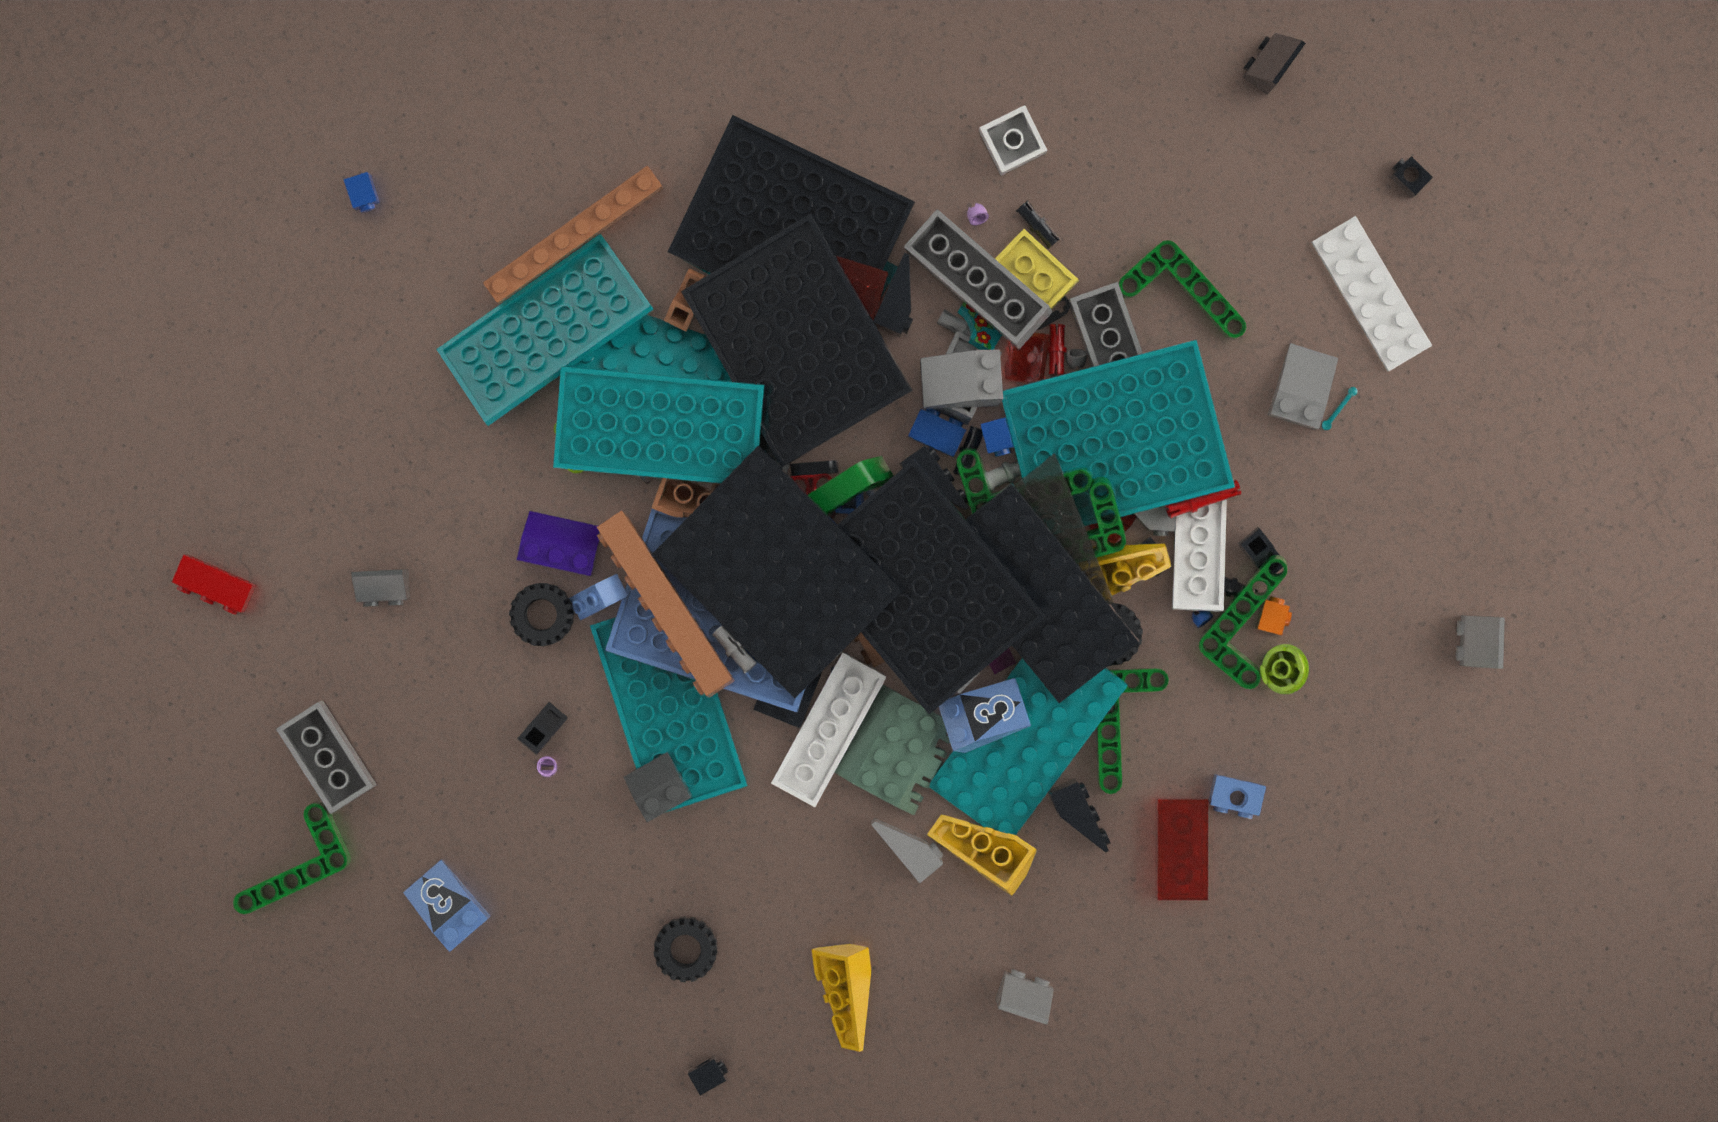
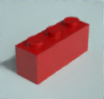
[172,554,257,615]

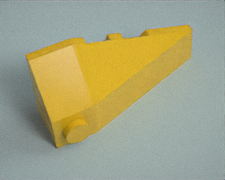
[1068,544,1171,601]
[927,814,1037,896]
[811,944,871,1052]

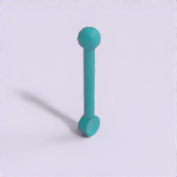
[1321,387,1358,430]

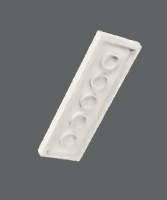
[1311,216,1432,372]
[1172,499,1227,612]
[771,651,887,807]

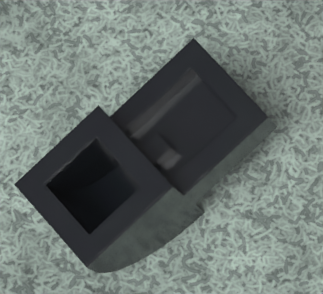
[1238,527,1283,574]
[517,702,568,755]

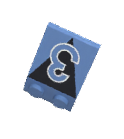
[939,678,1031,753]
[403,859,490,952]

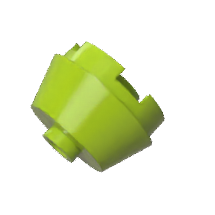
[1260,644,1309,694]

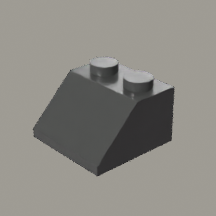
[351,569,410,607]
[624,752,692,822]

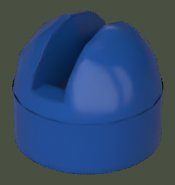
[1192,611,1214,628]

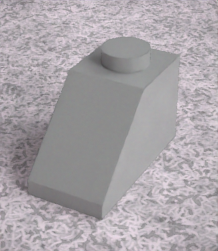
[1133,506,1175,536]

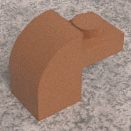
[664,268,706,331]

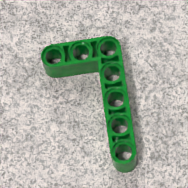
[1118,240,1246,339]
[957,448,1093,513]
[808,456,894,514]
[1058,477,1126,563]
[1199,555,1288,689]
[1096,668,1169,794]
[233,802,351,914]

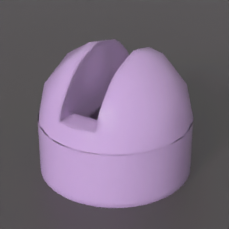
[967,203,989,226]
[537,756,557,777]

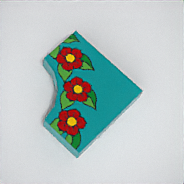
[957,302,1002,350]

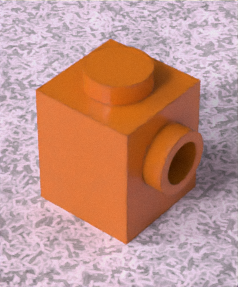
[1255,596,1292,636]

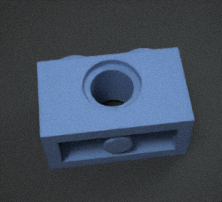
[569,574,628,621]
[1208,774,1266,819]

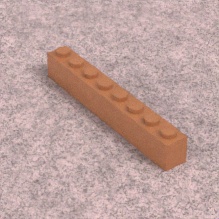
[483,165,663,305]
[597,511,735,698]

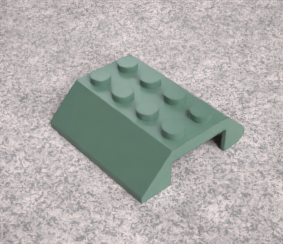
[834,685,951,815]

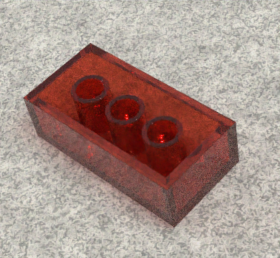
[1155,797,1208,900]

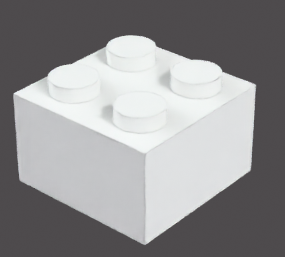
[979,105,1047,176]

